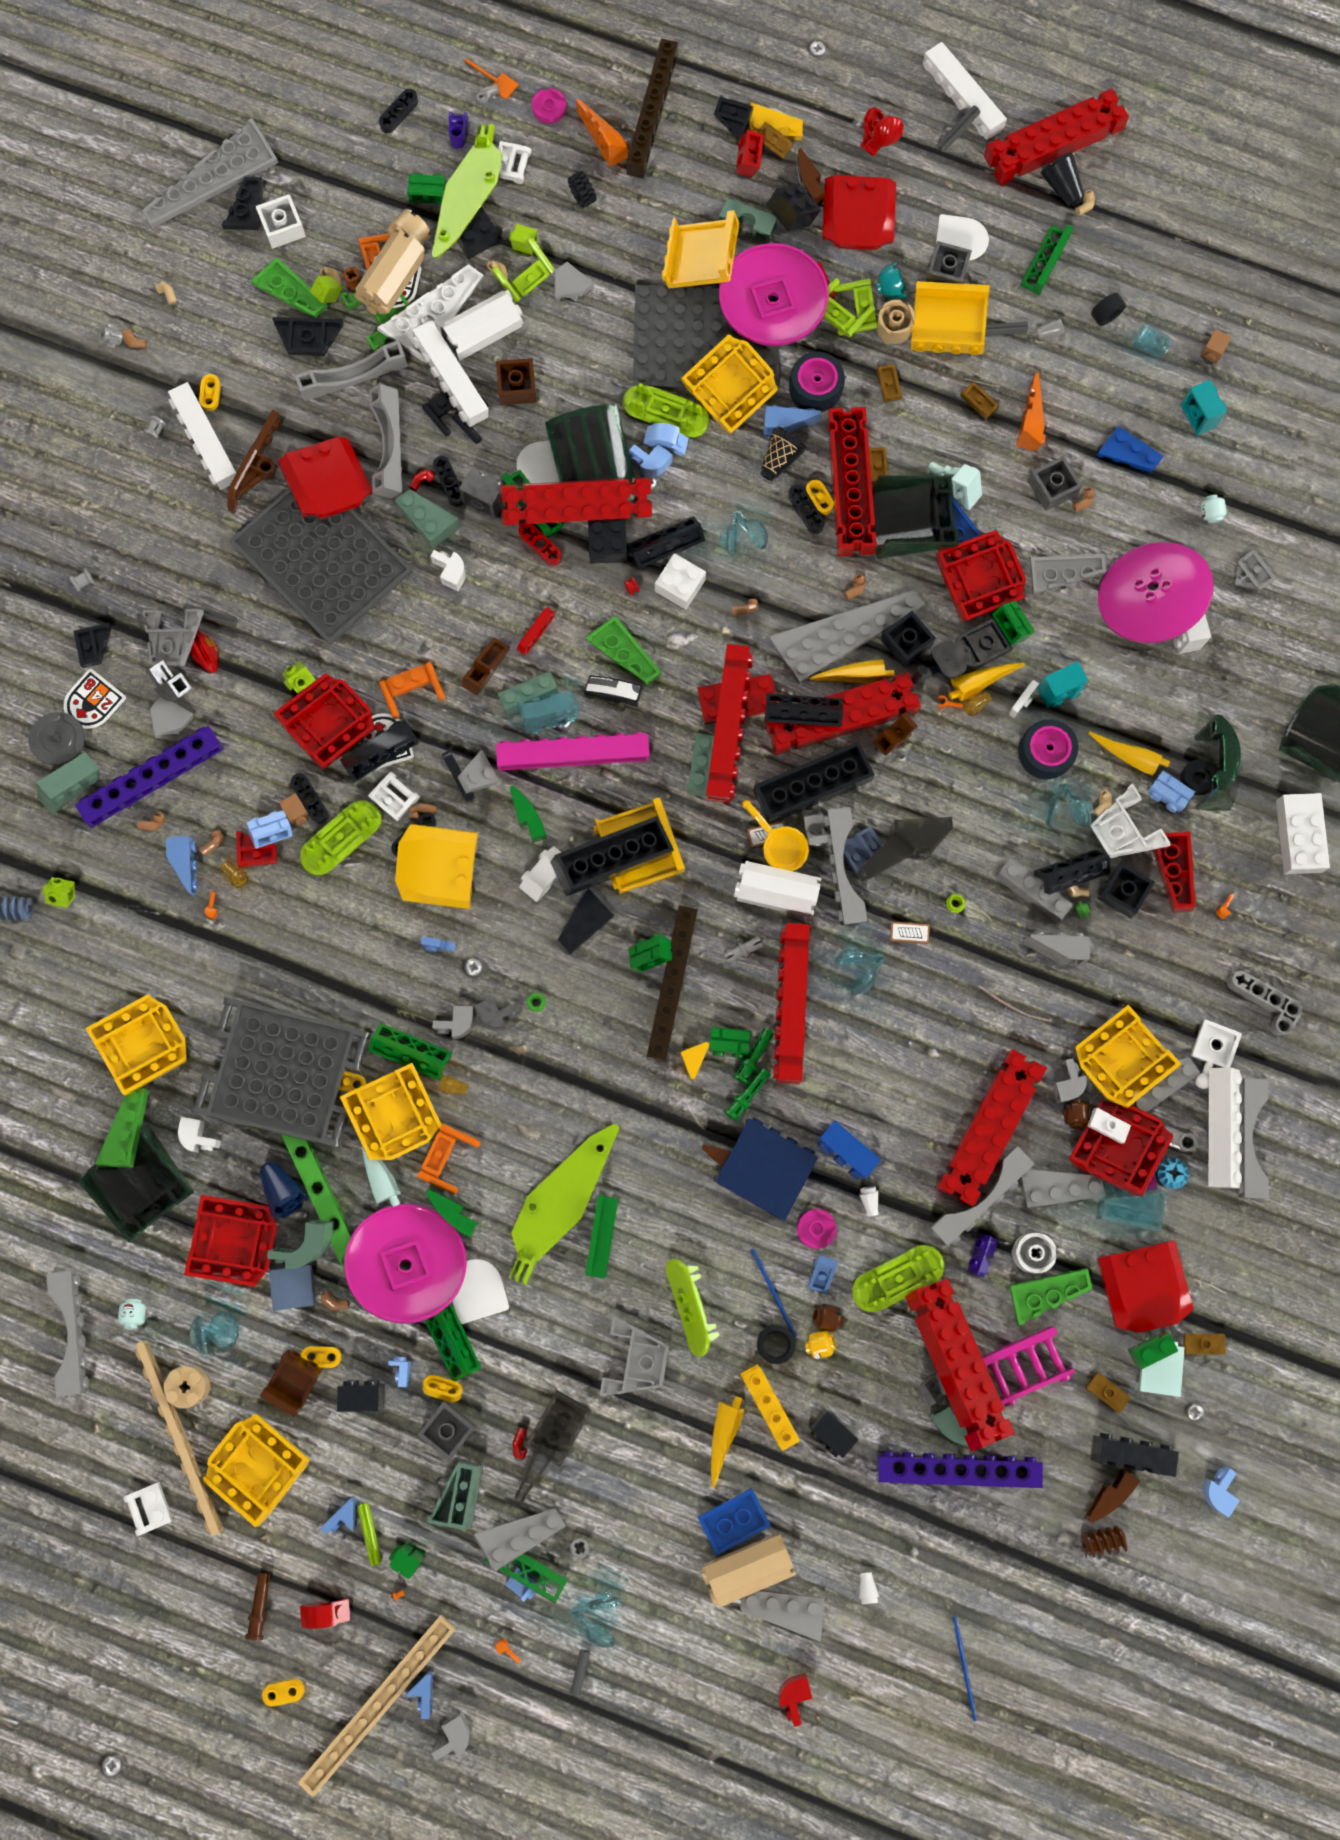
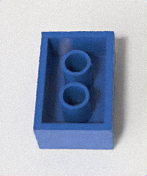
[816,1121,881,1180]

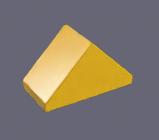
[680,1042,710,1081]

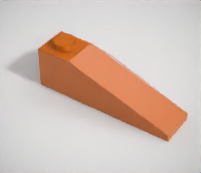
[576,98,630,167]
[1016,372,1046,452]

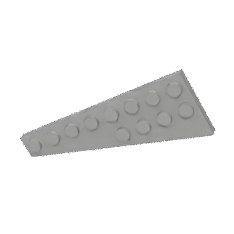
[142,118,278,228]
[769,590,924,684]

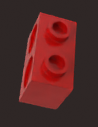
[736,129,764,178]

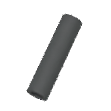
[570,1649,590,1696]

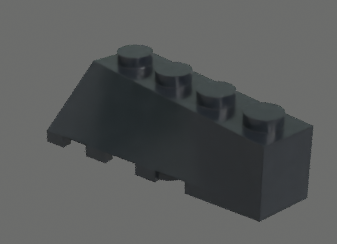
[339,719,419,783]

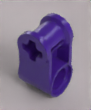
[448,112,468,149]

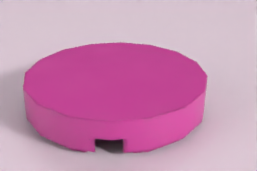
[532,88,567,123]
[797,1209,837,1249]

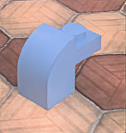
[644,423,689,456]
[630,444,672,477]
[1203,1466,1240,1518]

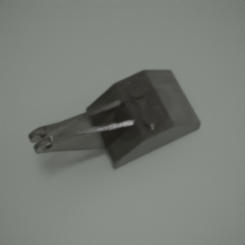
[857,817,953,882]
[514,1390,592,1503]

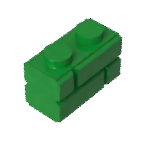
[407,173,446,204]
[992,601,1035,646]
[628,934,672,973]
[709,1027,751,1059]
[1128,1332,1179,1369]
[388,1543,424,1579]

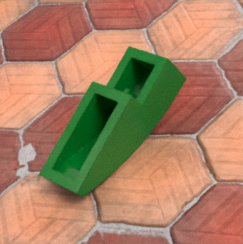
[510,786,547,843]
[426,1189,479,1238]

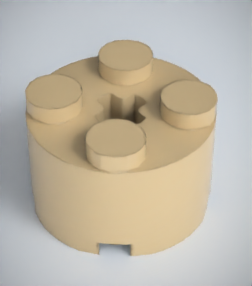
[387,209,431,246]
[876,300,915,344]
[164,1365,211,1408]

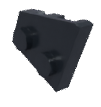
[714,97,754,141]
[73,623,112,668]

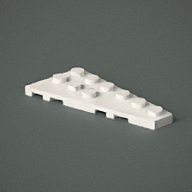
[377,264,483,362]

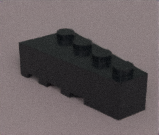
[1090,1433,1179,1477]

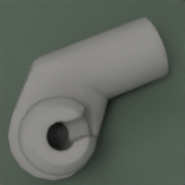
[476,84,500,104]

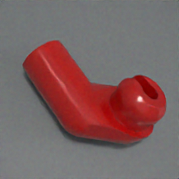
[408,469,434,492]
[512,1428,527,1460]

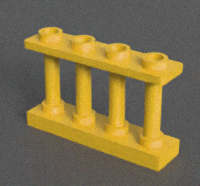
[740,1364,800,1451]

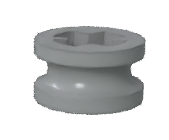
[571,1538,590,1558]

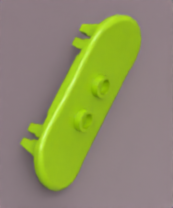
[622,383,709,438]
[300,800,382,875]
[852,1245,944,1312]
[666,1259,719,1357]

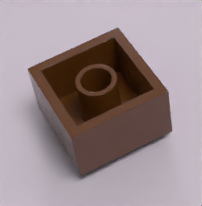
[496,358,537,405]

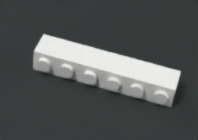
[923,42,1007,140]
[411,320,488,427]
[168,382,236,490]
[1208,1068,1242,1189]

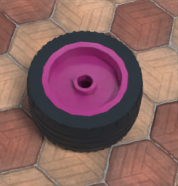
[789,352,845,412]
[1018,719,1079,780]

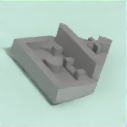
[553,262,594,302]
[1235,550,1277,590]
[150,696,193,738]

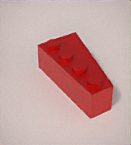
[1151,832,1196,913]

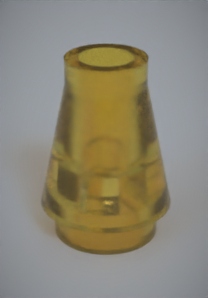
[963,692,992,716]
[220,861,248,888]
[438,1075,468,1095]

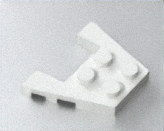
[1090,784,1171,858]

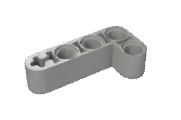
[1227,971,1302,1036]

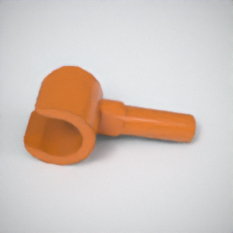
[937,695,963,709]
[204,891,218,919]
[1216,893,1234,920]
[495,1639,521,1664]

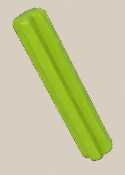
[357,1503,382,1566]

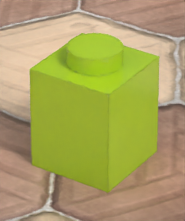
[509,224,538,255]
[310,276,343,303]

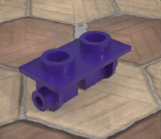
[967,1234,998,1278]

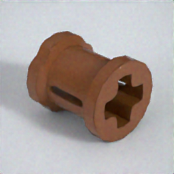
[343,267,361,291]

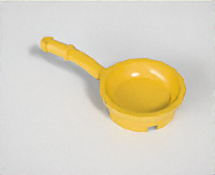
[742,800,809,871]

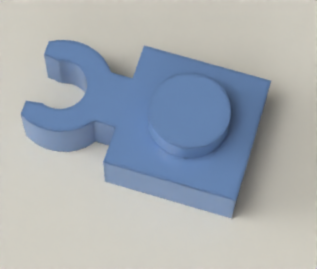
[421,936,456,952]

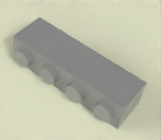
[995,858,1073,924]

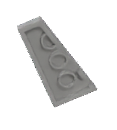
[1029,554,1106,595]
[1132,1057,1201,1112]
[1020,1170,1105,1208]
[473,1509,566,1572]
[740,1590,825,1642]

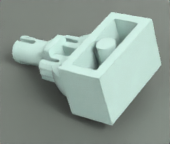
[927,462,982,510]

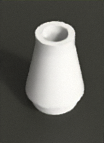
[859,1186,879,1216]
[859,1572,879,1604]

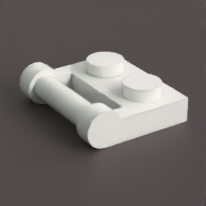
[498,141,532,184]
[368,772,420,821]
[123,1482,173,1536]

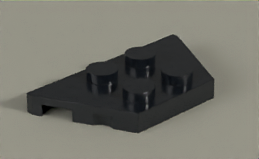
[272,317,344,356]

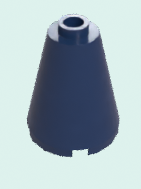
[259,1162,309,1219]

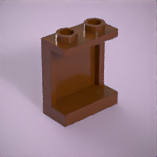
[260,1349,323,1417]

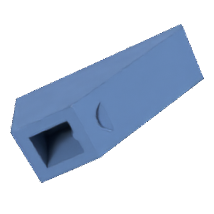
[763,405,821,435]
[166,836,198,897]

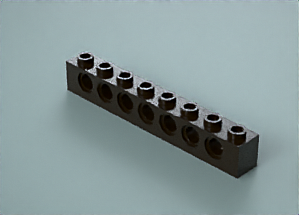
[626,38,678,179]
[647,905,698,1063]

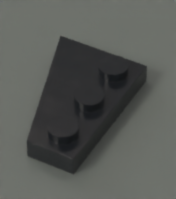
[221,177,264,230]
[558,888,614,955]

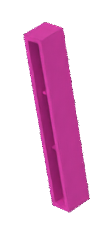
[496,732,650,771]

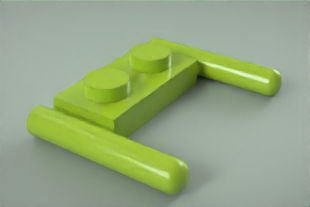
[492,237,556,303]
[823,278,876,338]
[833,278,877,336]

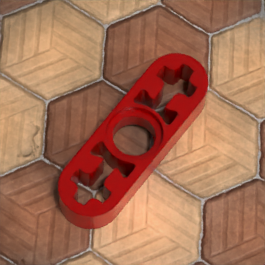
[519,523,562,566]
[516,607,556,656]

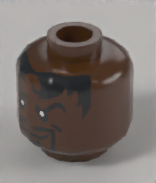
[1063,1099,1090,1129]
[813,1304,844,1333]

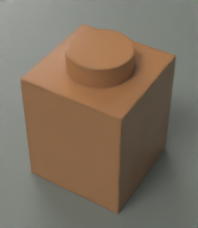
[1201,329,1231,364]
[279,793,310,826]

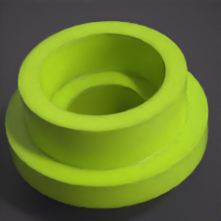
[946,894,965,913]

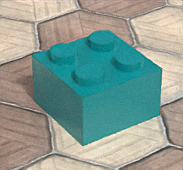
[1180,380,1227,436]
[1037,661,1089,708]

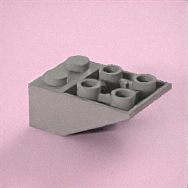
[1023,931,1090,966]

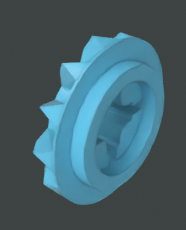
[1157,1157,1190,1189]

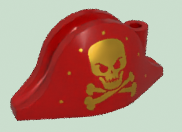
[190,630,218,674]

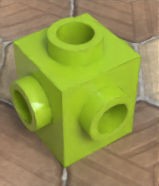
[282,661,316,694]
[42,877,75,908]

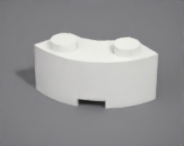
[519,846,561,902]

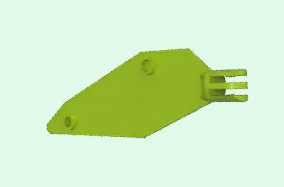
[432,124,503,258]
[508,1124,619,1286]

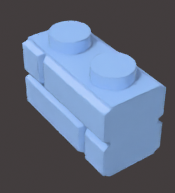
[1147,770,1195,813]
[246,810,292,849]

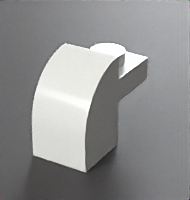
[430,550,466,591]
[178,1117,221,1153]

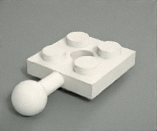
[1190,1019,1242,1089]

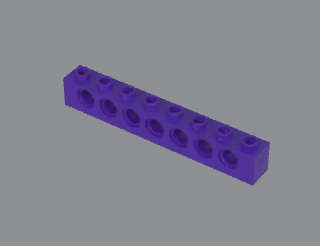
[75,726,224,828]
[876,1451,1043,1488]

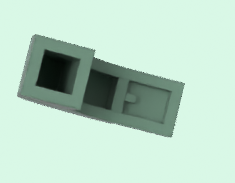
[267,1220,333,1269]
[929,1405,968,1446]

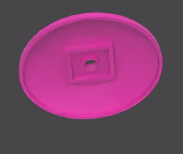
[719,243,828,346]
[1098,542,1214,643]
[344,1204,467,1324]

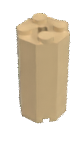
[354,230,426,315]
[701,1533,796,1608]

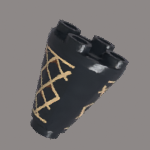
[760,426,806,482]

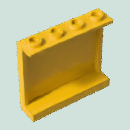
[662,210,739,289]
[910,281,990,355]
[592,797,685,894]

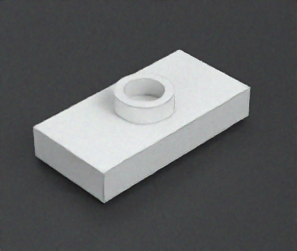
[1009,680,1039,718]
[1087,1108,1131,1144]

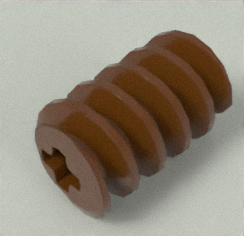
[1081,1525,1128,1558]

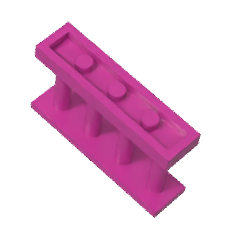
[982,1326,1075,1407]

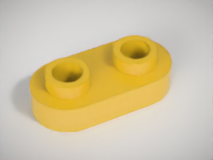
[199,374,221,411]
[806,480,834,515]
[339,1071,367,1093]
[301,1346,342,1368]
[422,1375,463,1402]
[262,1678,305,1707]

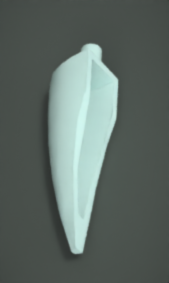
[362,1147,401,1207]

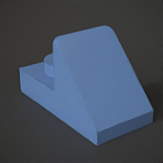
[808,1256,838,1294]
[320,1496,357,1535]
[405,1670,433,1719]

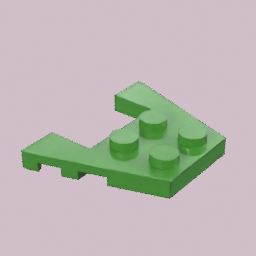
[340,290,409,352]

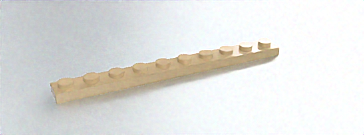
[135,1340,224,1537]
[298,1614,456,1797]

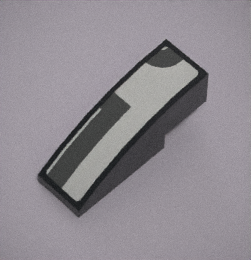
[584,675,643,707]

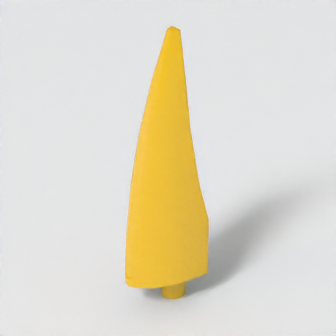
[809,659,894,685]
[948,663,1025,702]
[1088,731,1170,776]
[711,1396,745,1488]

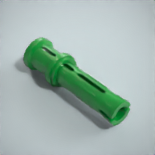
[733,1027,775,1085]
[723,1067,771,1122]

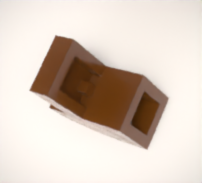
[873,712,918,756]

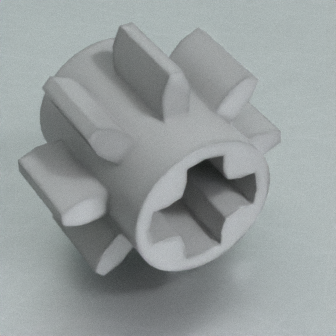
[100,323,123,348]

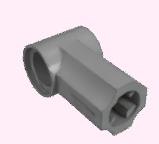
[1165,1127,1197,1152]

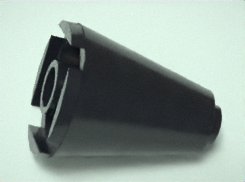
[1040,152,1085,207]

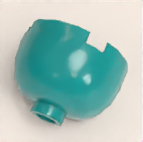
[876,261,908,300]

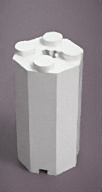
[439,290,524,361]
[734,861,821,918]

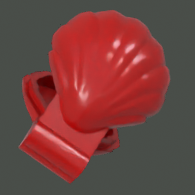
[860,107,904,156]

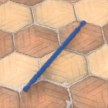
[751,1249,797,1338]
[952,1616,977,1721]

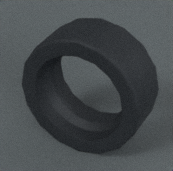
[757,1325,796,1364]

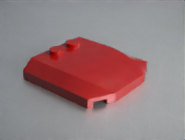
[822,175,896,250]
[278,437,373,518]
[936,530,1026,622]
[274,673,375,770]
[1069,1101,1174,1197]
[184,1195,277,1287]
[1097,1240,1194,1333]

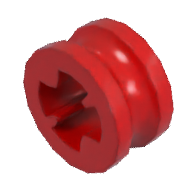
[624,577,640,596]

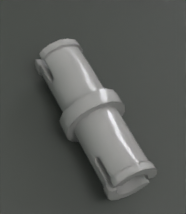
[723,936,763,964]

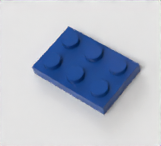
[697,1487,771,1556]

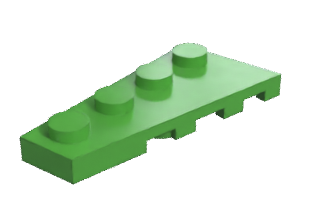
[251,258,328,318]
[586,616,662,685]
[95,1089,149,1168]
[1009,1268,1092,1326]

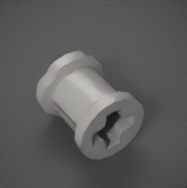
[143,416,166,441]
[69,568,95,592]

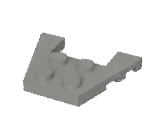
[143,609,204,667]
[599,1316,669,1397]

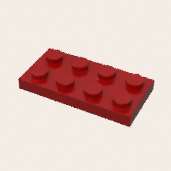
[697,674,777,725]

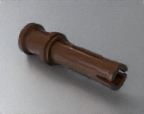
[245,1572,271,1640]

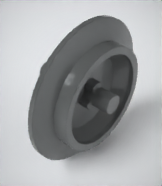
[28,712,85,765]

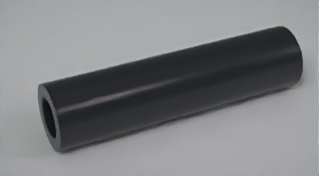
[452,412,482,444]

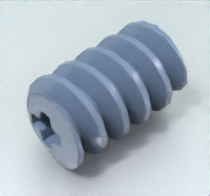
[0,895,34,922]

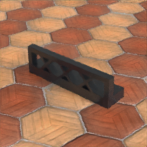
[627,516,706,569]
[765,693,843,727]
[1034,850,1111,895]

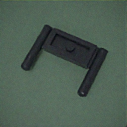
[422,391,489,437]

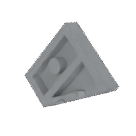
[458,750,499,793]

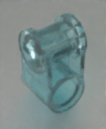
[1133,325,1171,357]

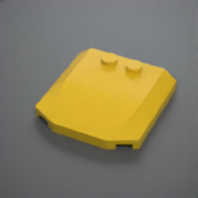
[681,334,778,435]
[395,824,478,909]
[85,994,187,1097]
[1075,1005,1181,1108]
[339,1063,441,1160]
[203,1414,310,1527]

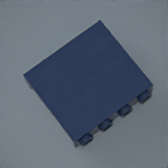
[713,1117,818,1221]

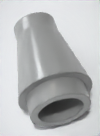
[1036,318,1064,340]

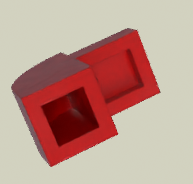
[300,1598,350,1629]
[778,1673,813,1727]

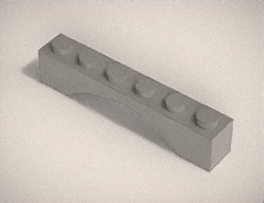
[294,340,408,402]
[369,383,402,499]
[823,807,867,926]
[1236,1078,1269,1199]
[929,1146,1035,1246]
[46,1270,89,1397]

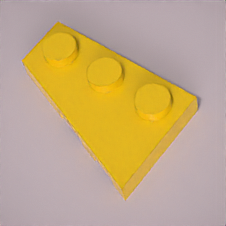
[749,102,803,140]

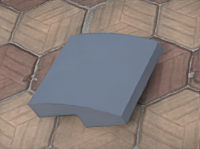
[843,826,892,879]
[269,1265,316,1311]

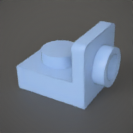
[388,1356,411,1387]
[505,1567,537,1602]

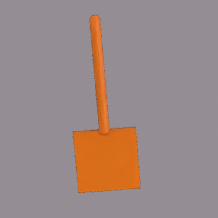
[465,59,519,100]

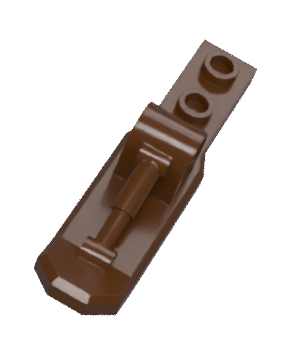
[227,409,281,514]

